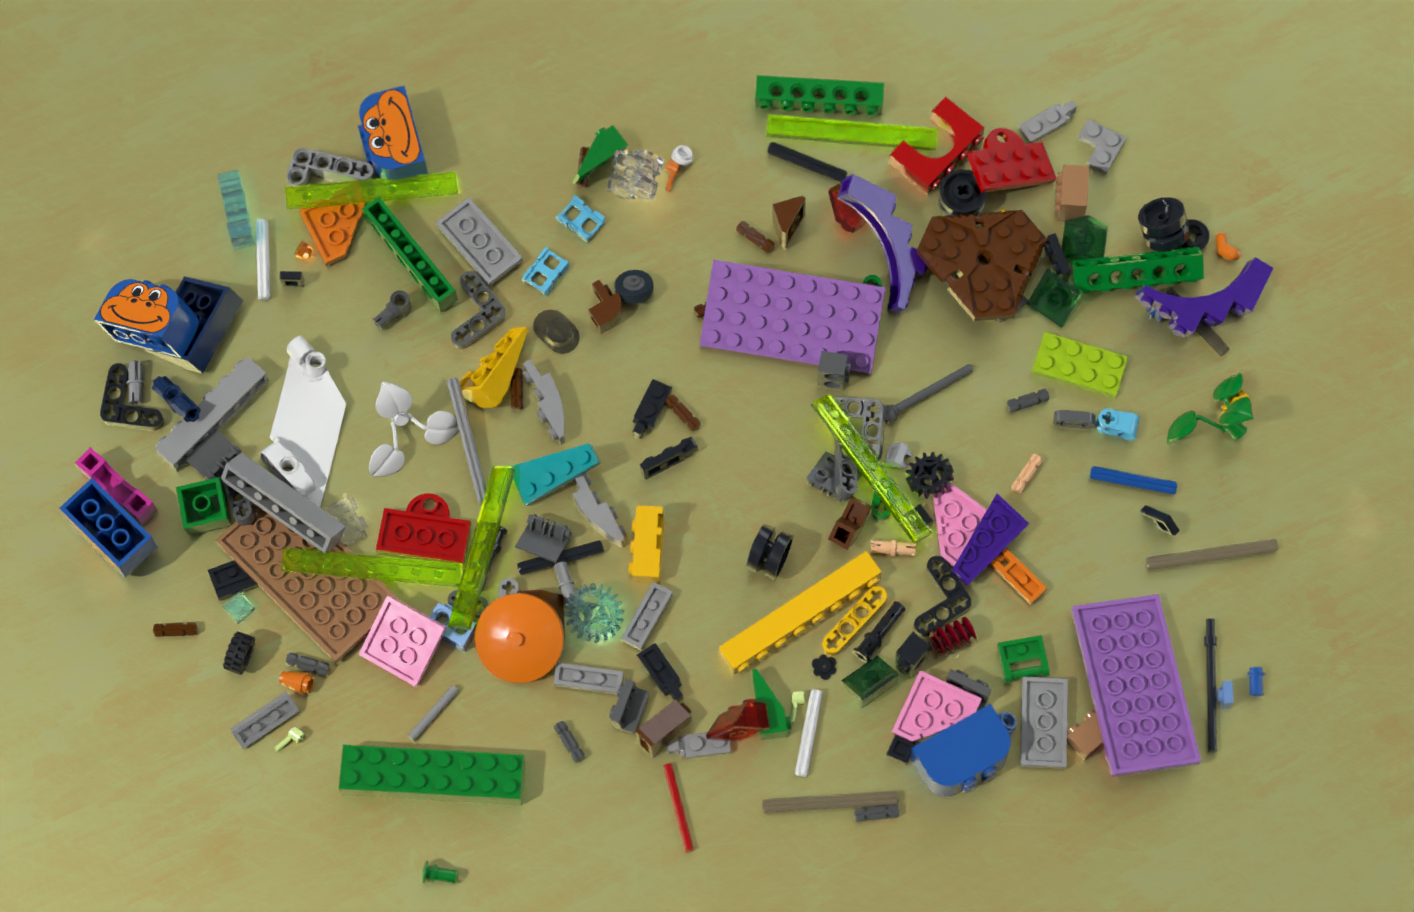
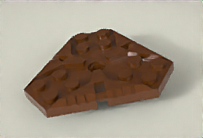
[916,210,1047,321]

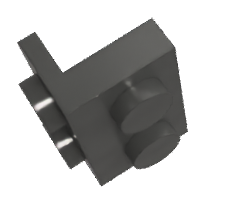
[946,669,992,711]
[609,679,650,734]

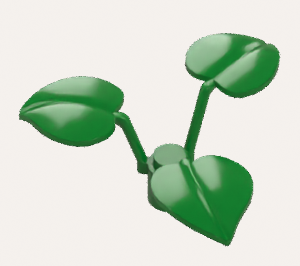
[1167,372,1254,444]

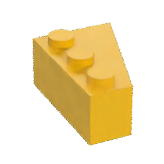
[628,505,665,584]

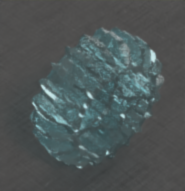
[564,583,625,643]

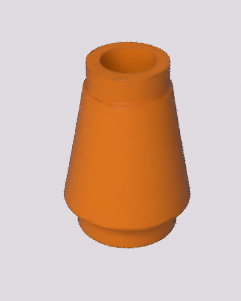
[279,671,314,695]

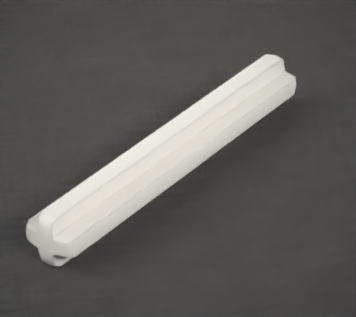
[256,219,270,300]
[795,689,822,777]

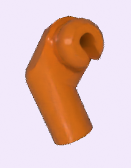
[1216,233,1241,261]

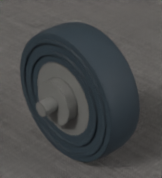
[615,270,654,304]

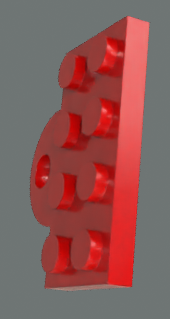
[967,128,1057,193]
[376,493,472,565]

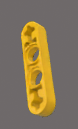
[822,586,887,656]

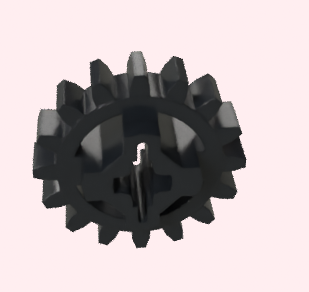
[906,452,954,499]

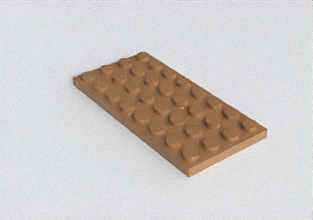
[215,504,399,663]

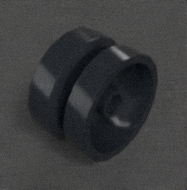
[938,169,987,216]
[1138,197,1191,252]
[746,524,793,580]

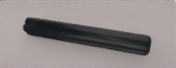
[768,142,848,183]
[517,540,604,575]

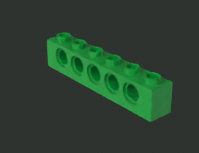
[755,75,884,116]
[362,196,458,312]
[1070,247,1204,294]

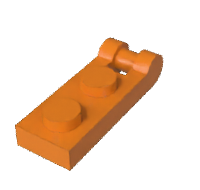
[989,548,1047,605]

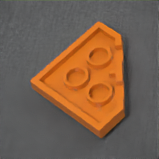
[299,183,367,266]

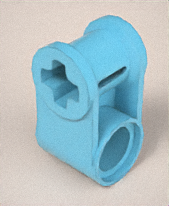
[1096,409,1140,440]

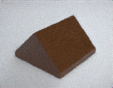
[773,196,806,250]

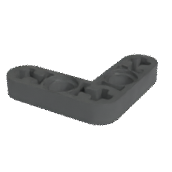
[451,271,506,349]
[822,396,886,463]

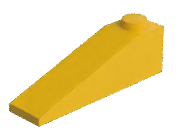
[459,326,528,408]

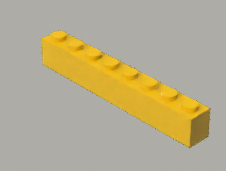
[718,551,882,675]

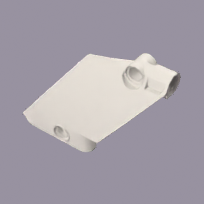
[259,336,346,507]

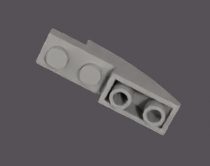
[522,359,566,445]
[573,473,627,548]

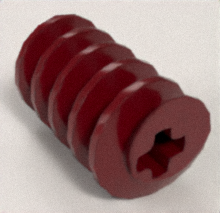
[927,616,977,659]

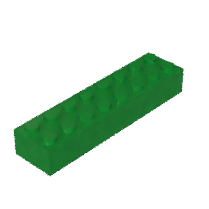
[339,745,526,805]

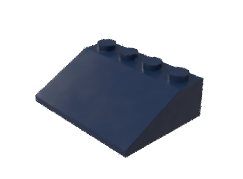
[143,276,244,374]

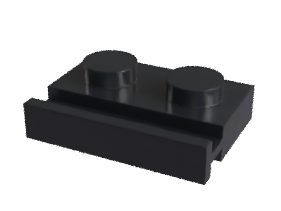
[1044,233,1071,285]
[208,560,259,601]

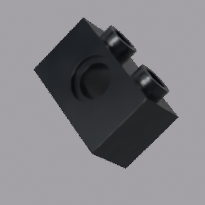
[895,632,931,677]

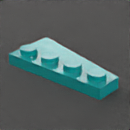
[508,443,601,506]

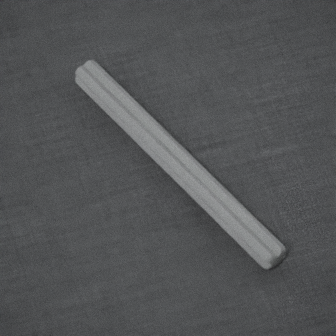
[447,377,489,503]

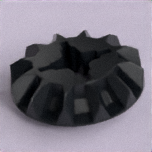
[1180,219,1210,250]

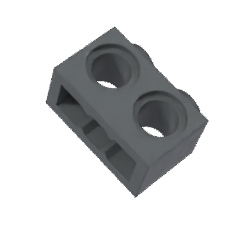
[817,351,851,390]

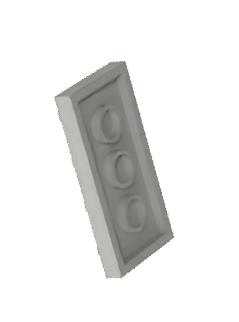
[435,197,523,287]
[1020,677,1068,769]

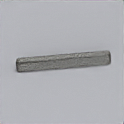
[1165,288,1230,356]

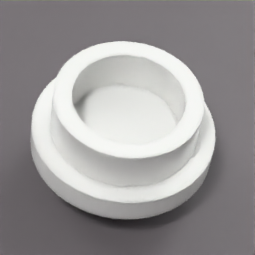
[672,145,693,165]

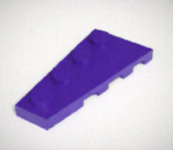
[952,493,1029,586]

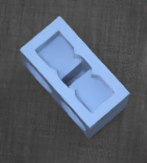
[430,603,477,652]

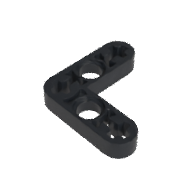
[100,363,164,431]
[914,556,971,637]

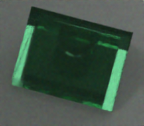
[1061,215,1108,263]
[1027,269,1084,328]
[841,655,899,709]

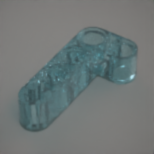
[217,169,256,250]

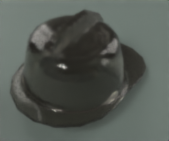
[533,309,580,354]

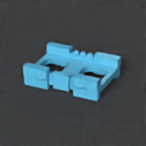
[556,195,606,243]
[522,247,570,296]

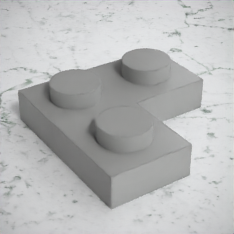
[1078,119,1126,175]

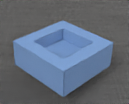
[1217,681,1233,709]

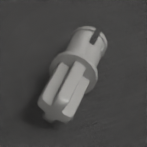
[126,360,144,405]
[554,562,579,607]

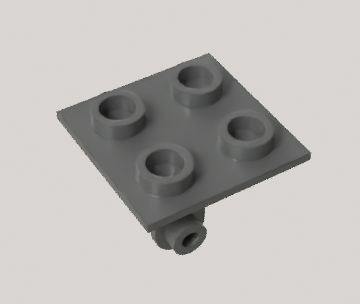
[185,429,242,482]
[806,451,864,502]
[515,514,572,563]

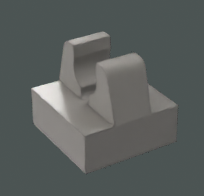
[883,442,912,469]

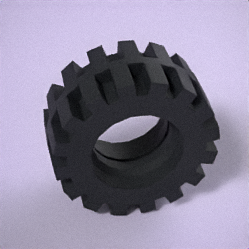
[223,631,255,675]

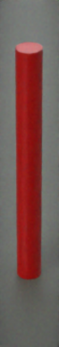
[663,763,694,852]

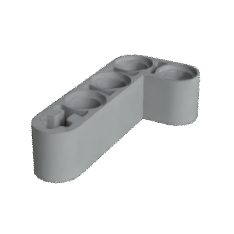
[287,148,376,193]

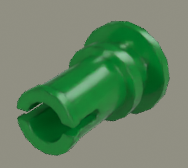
[422,861,457,885]

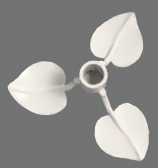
[369,382,459,476]

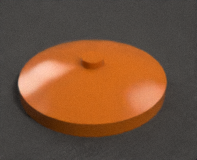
[475,593,565,683]

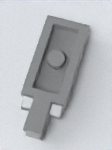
[1019,101,1077,143]
[667,730,731,759]

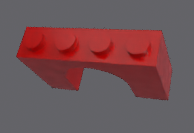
[889,96,984,195]

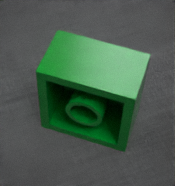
[176,477,232,535]

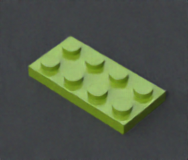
[1032,332,1128,398]

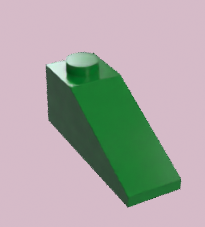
[572,125,628,185]
[752,669,791,740]

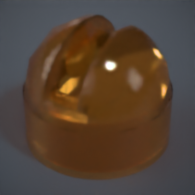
[294,241,313,260]

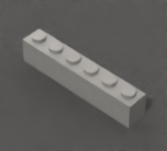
[155,356,269,472]
[220,452,346,553]

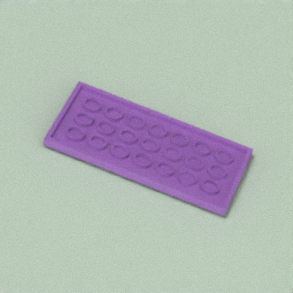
[700,260,885,374]
[1071,594,1201,777]

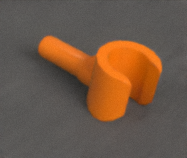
[665,160,680,192]

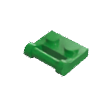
[997,635,1050,683]

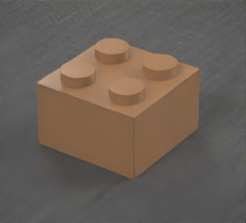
[1054,165,1089,223]

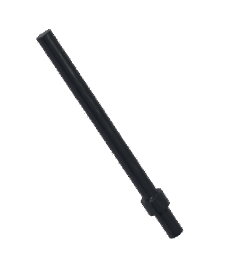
[1204,618,1218,752]

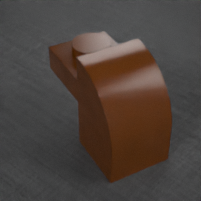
[588,280,622,334]
[828,496,872,550]

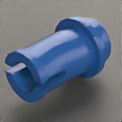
[1247,667,1265,696]

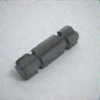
[1007,388,1049,412]
[286,652,330,676]
[554,721,585,763]
[854,805,899,822]

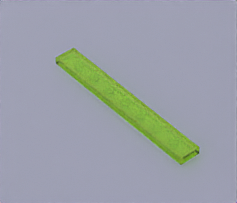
[766,114,938,151]
[284,172,458,210]
[811,394,932,544]
[448,466,515,630]
[281,548,461,587]

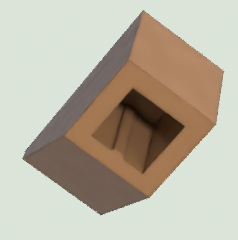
[1067,710,1103,761]

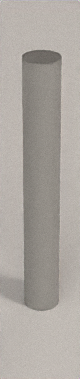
[408,685,459,741]

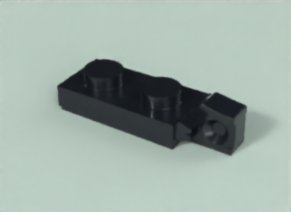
[633,379,672,439]
[640,436,698,479]
[637,643,684,702]

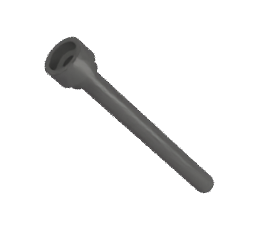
[879,364,973,424]

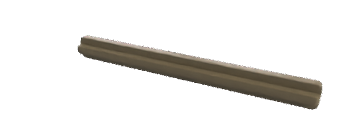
[1146,539,1278,570]
[762,791,898,813]

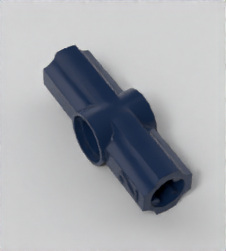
[152,376,201,422]

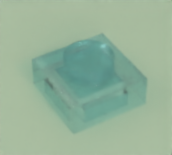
[223,592,255,624]

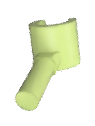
[790,691,804,723]
[274,728,305,752]

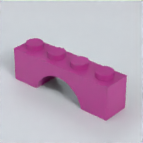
[75,447,157,526]

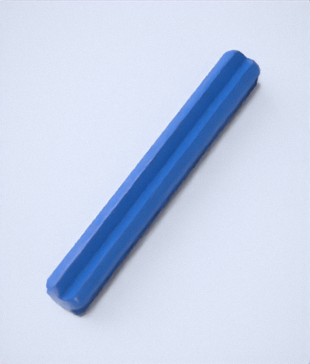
[1090,466,1177,494]

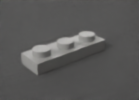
[621,582,673,651]
[553,662,624,695]
[230,691,299,749]

